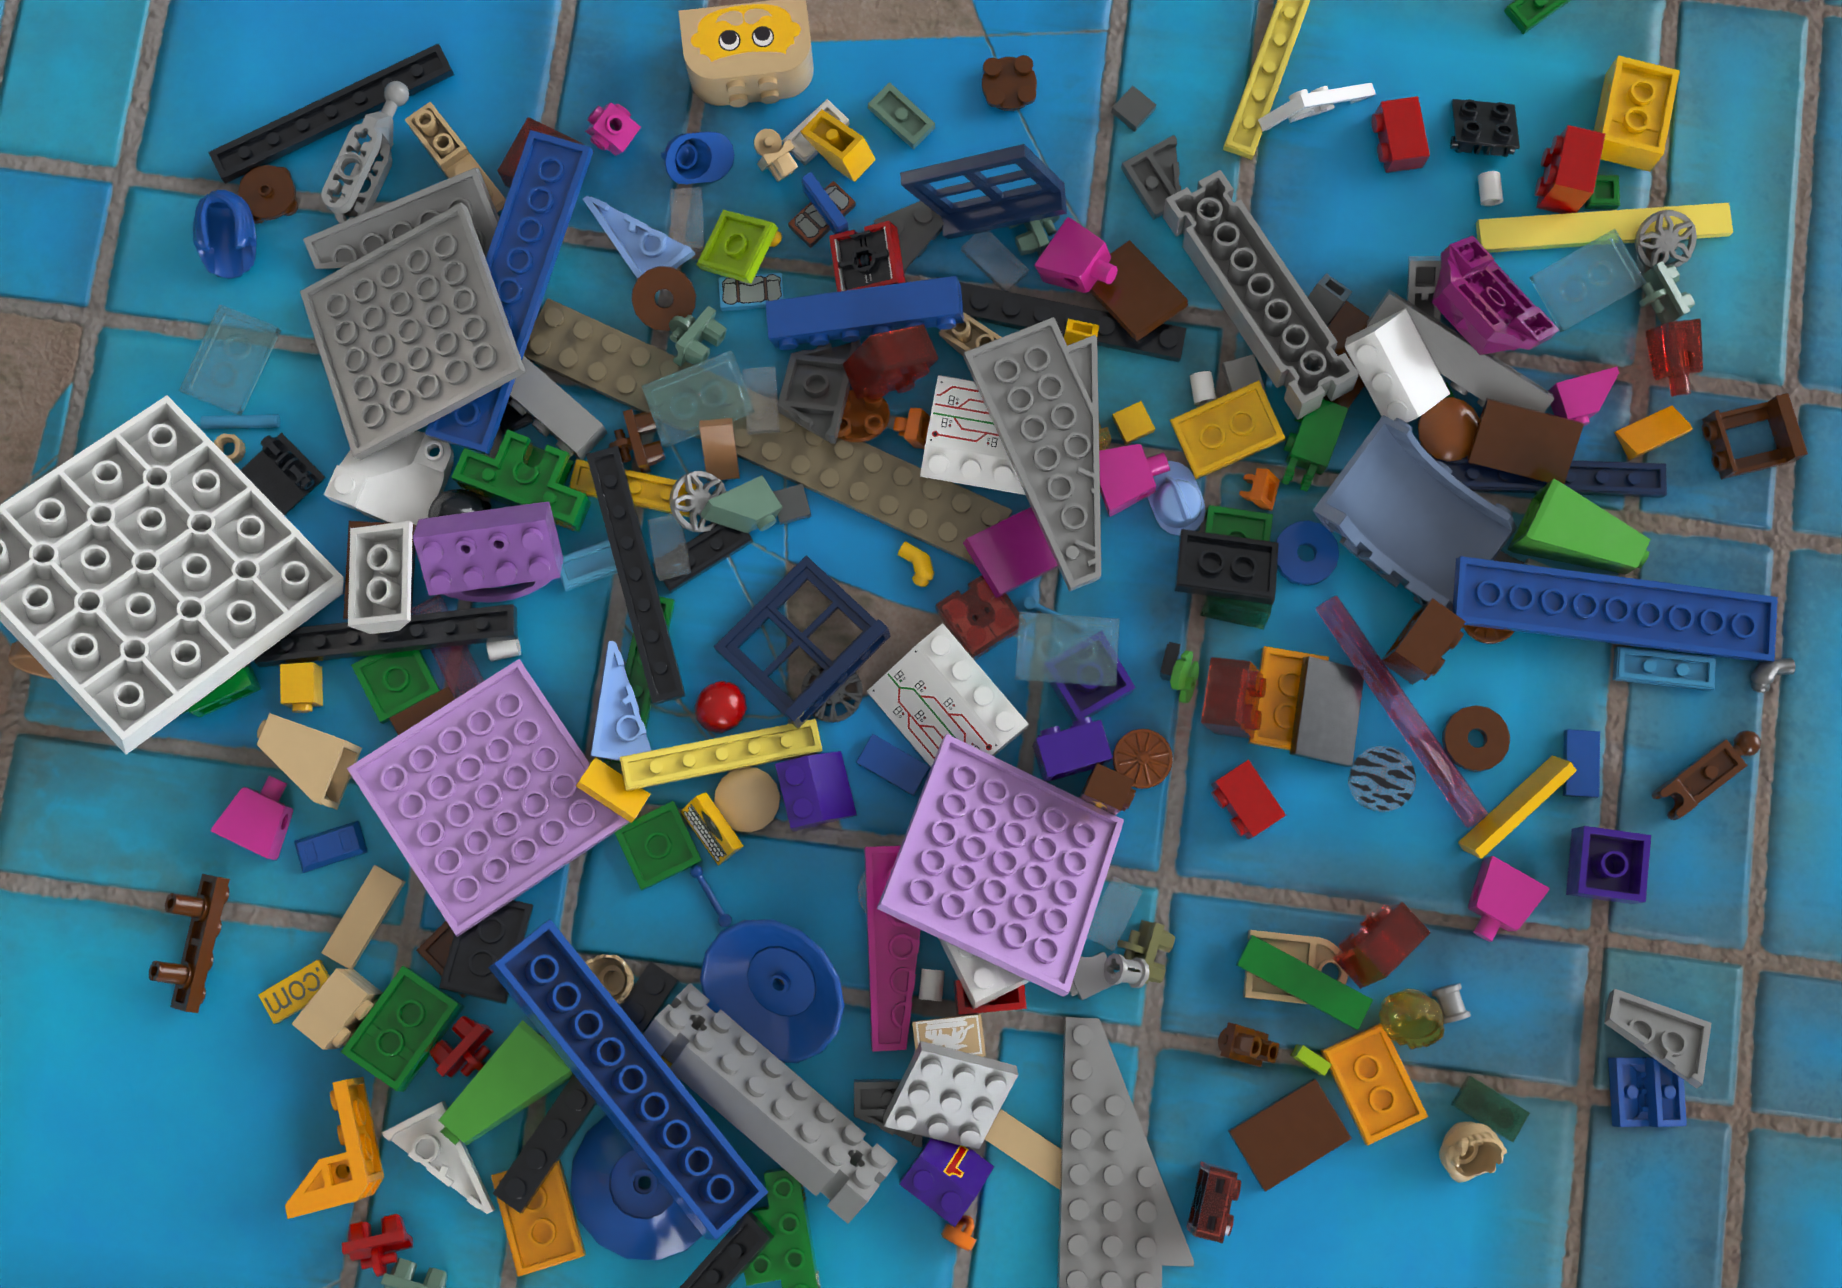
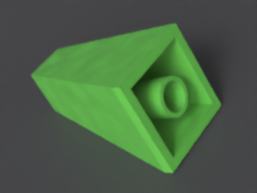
[1507,479,1651,574]
[438,1020,573,1146]

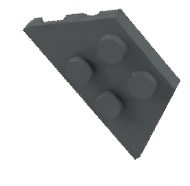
[777,340,861,444]

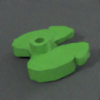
[1170,650,1199,703]

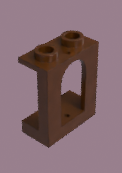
[1702,393,1808,480]

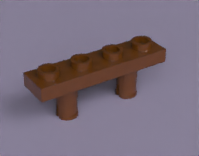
[149,874,230,1013]

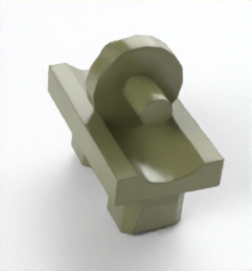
[1116,920,1175,984]

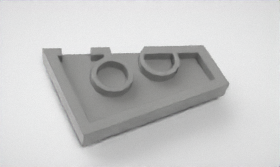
[1604,989,1712,1089]

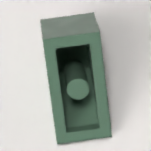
[700,475,783,533]

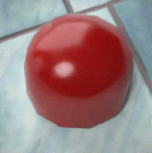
[694,681,747,733]

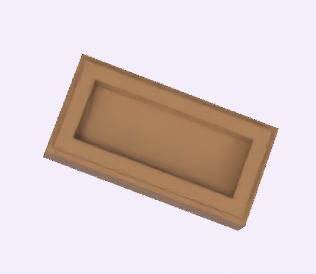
[699,418,740,481]

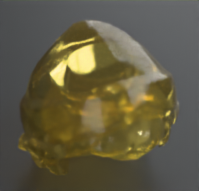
[1379,988,1445,1049]

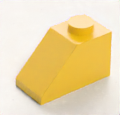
[800,109,876,182]

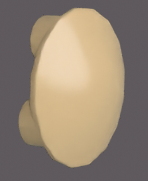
[714,767,781,833]

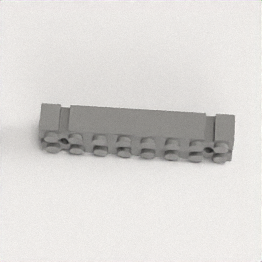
[1163,170,1359,420]
[643,983,898,1224]

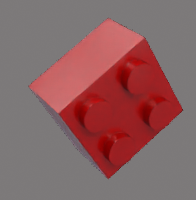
[1535,125,1606,214]

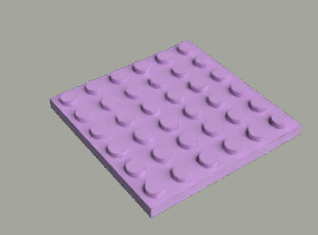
[347,659,629,937]
[877,734,1124,997]

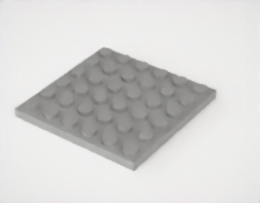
[300,202,526,460]

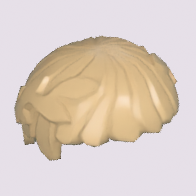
[585,954,634,1004]

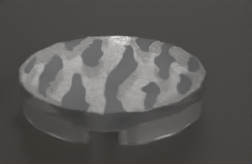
[1348,746,1416,812]

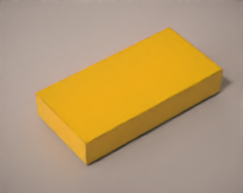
[576,757,651,823]

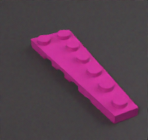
[864,845,921,1052]

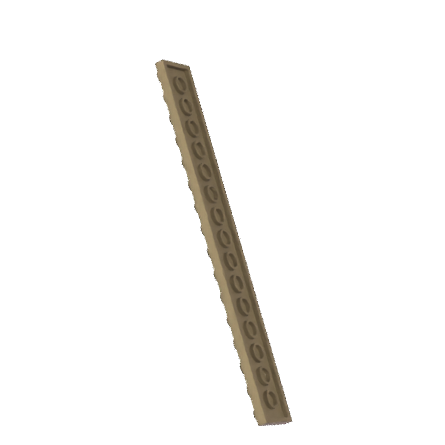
[524,298,1012,566]

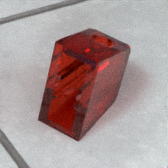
[1645,319,1703,397]

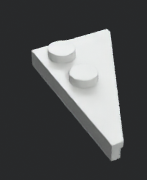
[1258,83,1376,131]
[382,1101,496,1214]

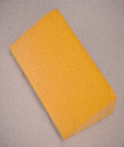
[1614,405,1693,461]

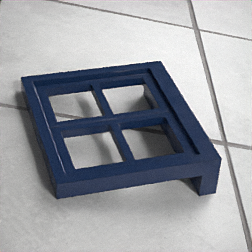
[900,144,1067,239]
[714,555,891,729]

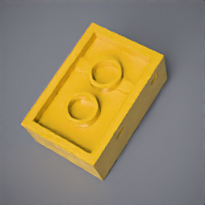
[1594,55,1680,172]

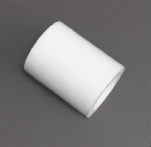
[1478,171,1503,206]
[1189,371,1216,406]
[486,639,521,662]
[919,969,945,1002]

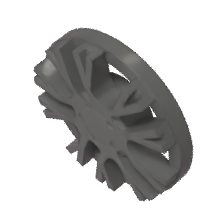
[801,661,863,723]

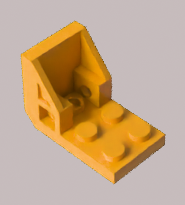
[285,1077,385,1219]

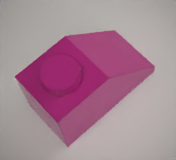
[1548,367,1619,426]

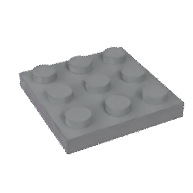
[883,1041,1018,1150]

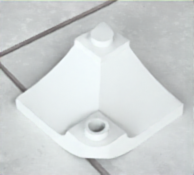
[324,431,454,525]

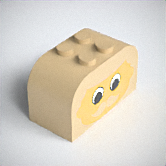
[678,0,814,107]

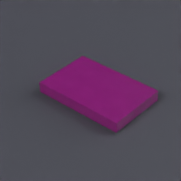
[963,507,1058,598]

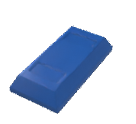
[294,821,368,873]

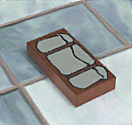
[788,181,856,248]

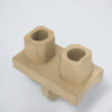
[754,129,798,182]

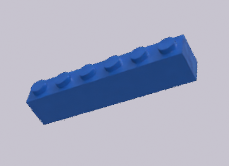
[766,276,964,350]

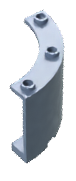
[1313,415,1517,611]

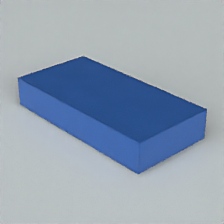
[801,172,848,234]
[1563,729,1600,798]
[856,734,930,796]

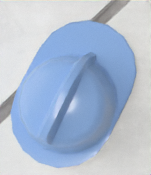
[1147,461,1206,536]

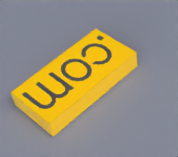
[258,960,330,1024]

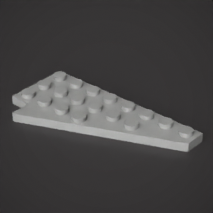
[963,317,1101,592]
[1057,1017,1194,1288]

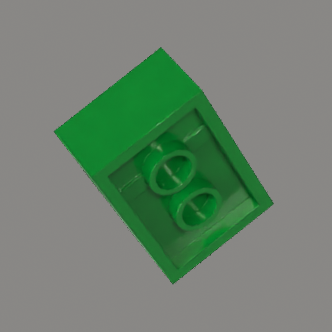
[341,966,465,1092]

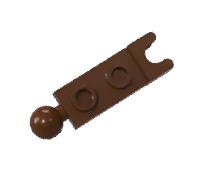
[1652,730,1761,820]

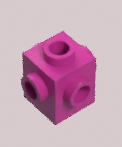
[585,102,641,156]

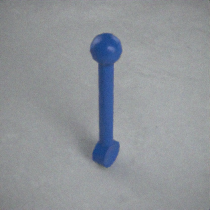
[690,865,732,927]

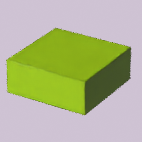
[1290,1044,1332,1076]

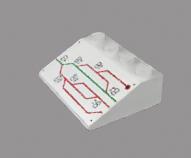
[920,375,1025,495]
[867,623,1028,767]

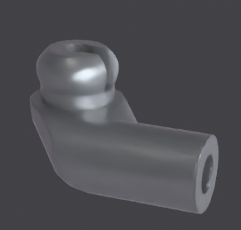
[1750,658,1795,693]

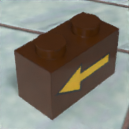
[1079,763,1136,815]

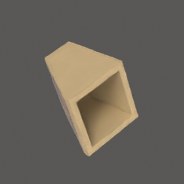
[257,713,362,810]

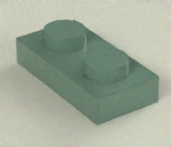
[868,82,935,150]

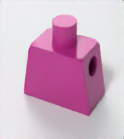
[1035,217,1118,293]
[1099,444,1170,517]
[210,775,293,861]
[1468,856,1550,942]

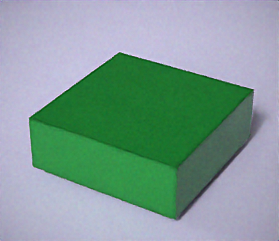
[1585,175,1620,209]

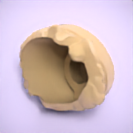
[1439,1121,1507,1183]

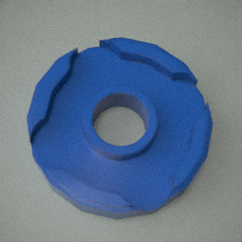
[1275,520,1339,585]

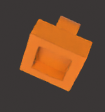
[893,407,930,449]
[1239,468,1280,511]

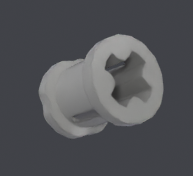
[1104,953,1149,988]
[1431,983,1471,1024]

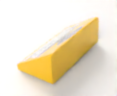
[681,792,744,866]

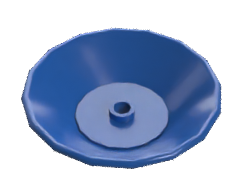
[700,919,845,1063]
[570,1115,703,1260]

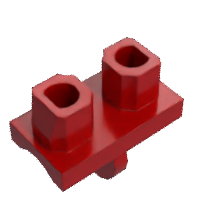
[429,1016,494,1078]
[342,1214,414,1277]

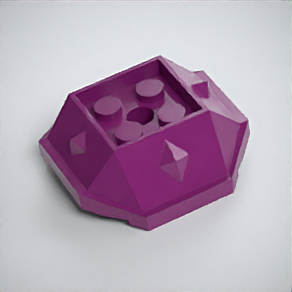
[1432,235,1559,355]

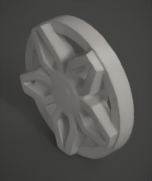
[1635,210,1697,268]
[670,471,727,533]

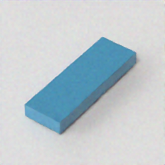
[1613,646,1716,691]

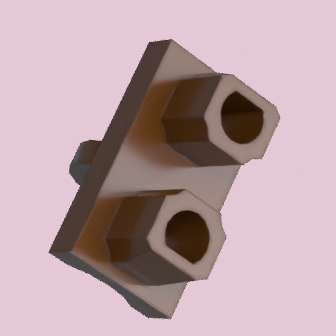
[608,409,666,473]
[1218,1022,1279,1067]

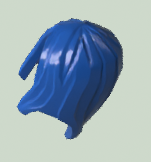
[193,190,257,279]

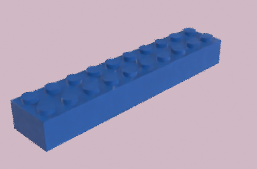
[488,919,768,1240]

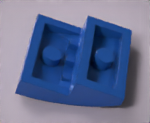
[1608,1057,1687,1127]

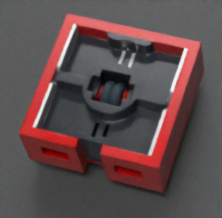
[829,221,905,292]

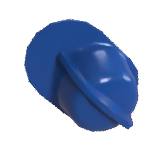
[661,131,734,185]

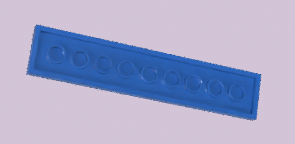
[425,130,594,455]
[1452,556,1778,662]

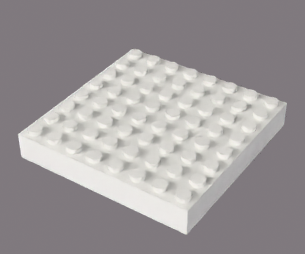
[0,395,344,755]

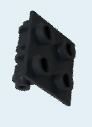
[1450,99,1520,157]
[240,432,326,516]

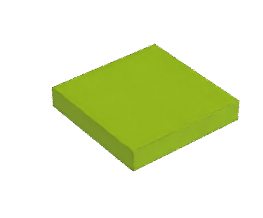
[696,210,778,284]

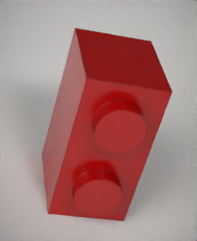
[1372,96,1430,173]
[1211,759,1286,839]

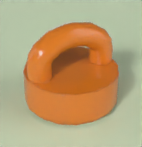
[941,1215,977,1252]

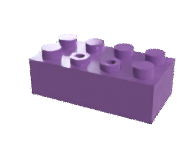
[413,501,563,603]

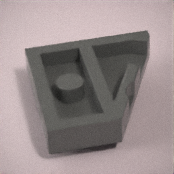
[1121,135,1181,220]
[874,201,944,274]
[854,1079,922,1147]

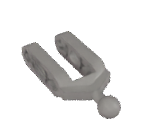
[321,81,409,224]

